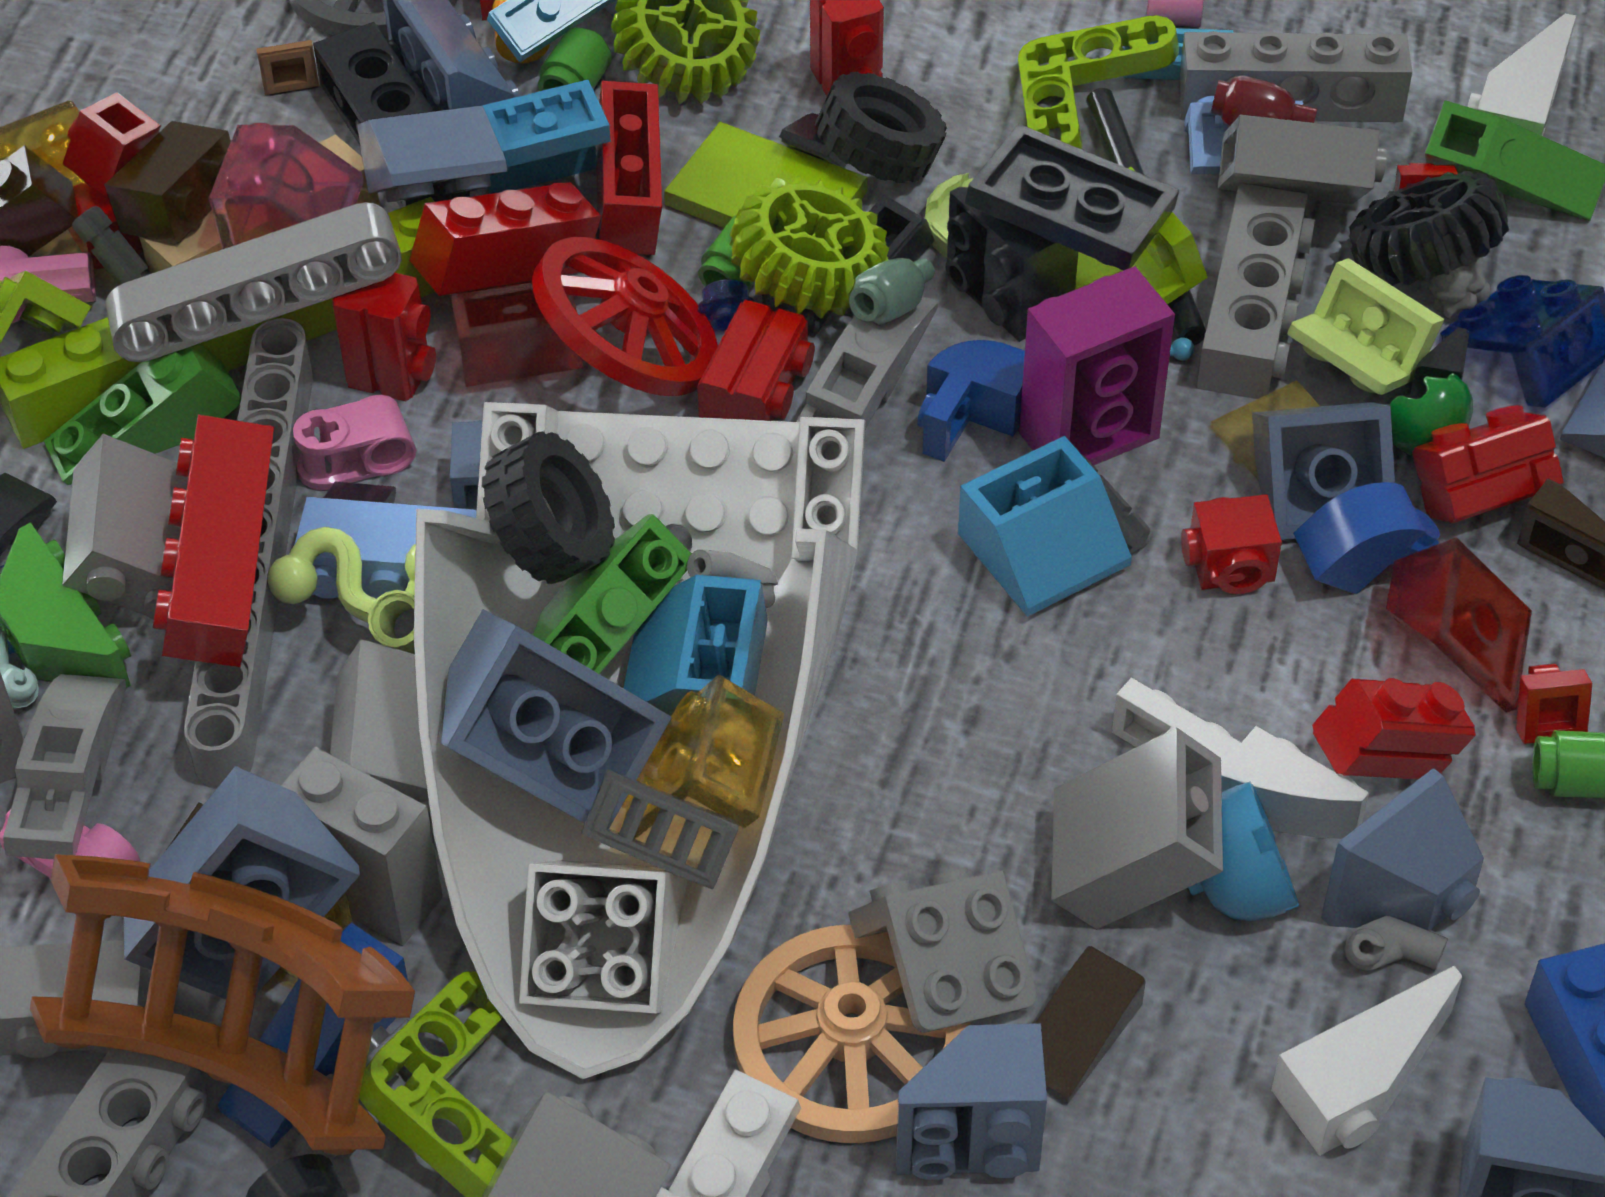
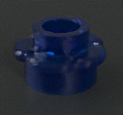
[698,280,755,331]

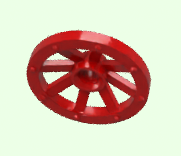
[532,237,718,396]

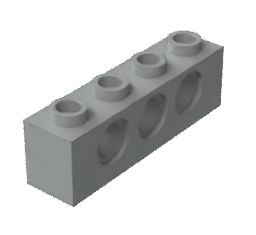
[1179,31,1413,122]
[1197,183,1315,401]
[8,1048,208,1197]

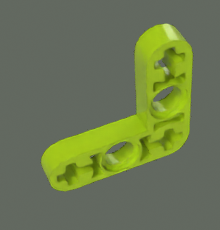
[1018,15,1179,149]
[359,971,513,1197]

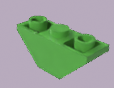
[533,514,692,674]
[0,523,131,688]

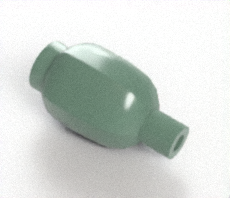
[849,258,935,325]

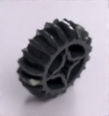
[1349,171,1509,286]

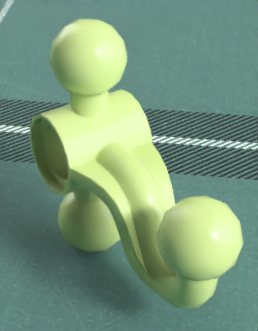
[267,527,416,654]

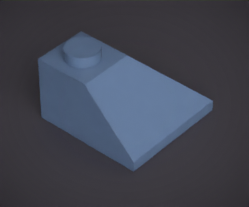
[1321,768,1484,931]

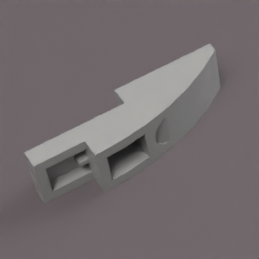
[796,296,938,430]
[3,674,126,859]

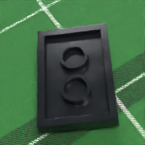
[965,124,1179,271]

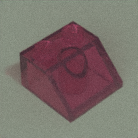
[209,123,364,249]

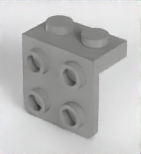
[848,868,1037,1033]

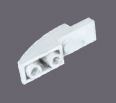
[1112,677,1369,839]
[656,1069,801,1197]

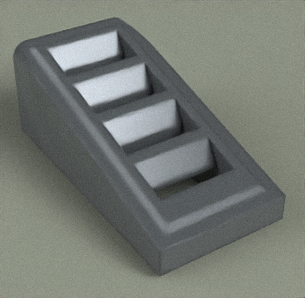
[581,769,739,890]

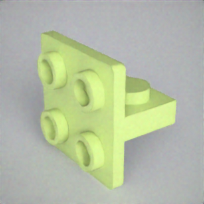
[1287,258,1445,395]

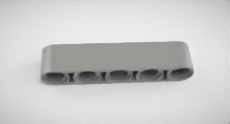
[105,202,402,362]

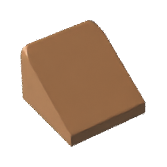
[257,40,319,95]

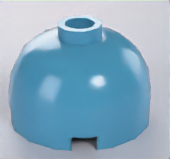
[1188,781,1299,921]

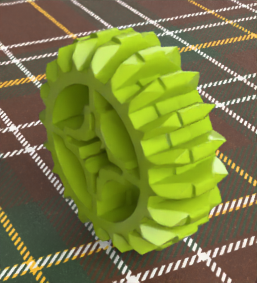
[611,0,760,105]
[729,175,889,318]

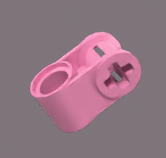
[293,395,417,491]

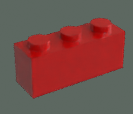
[596,81,662,255]
[409,182,601,296]

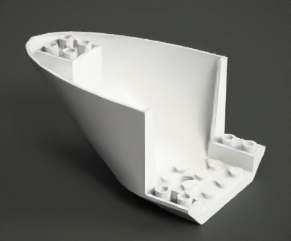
[414,402,866,1079]

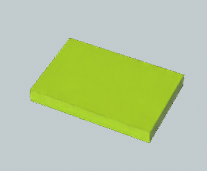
[664,121,868,228]

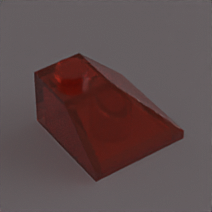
[1386,537,1532,713]

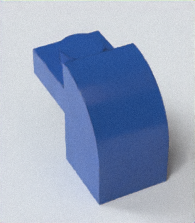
[917,340,1025,462]
[1293,482,1449,594]

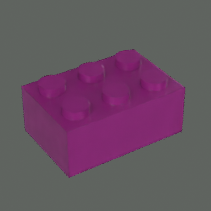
[1019,266,1175,465]

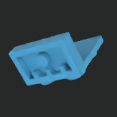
[482,80,611,194]

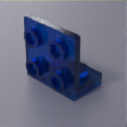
[1440,275,1605,408]

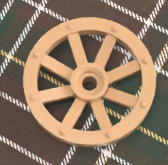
[733,925,971,1143]

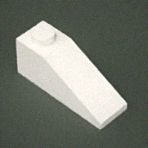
[1467,13,1576,136]
[1271,966,1462,1156]

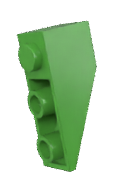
[1425,100,1605,221]
[44,344,241,485]

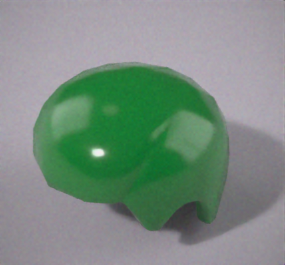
[1389,374,1473,456]

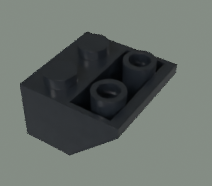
[945,187,1079,342]

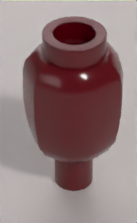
[1210,76,1318,127]

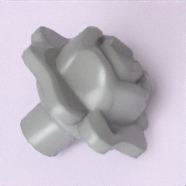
[1429,257,1491,319]

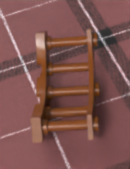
[30,854,415,1155]

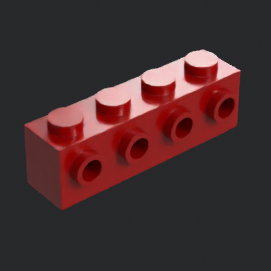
[153,414,274,668]

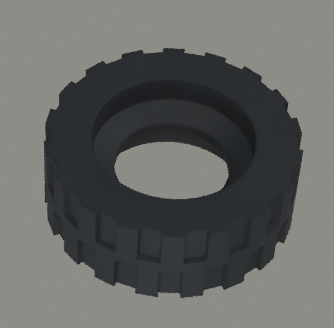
[815,72,947,183]
[482,431,615,584]

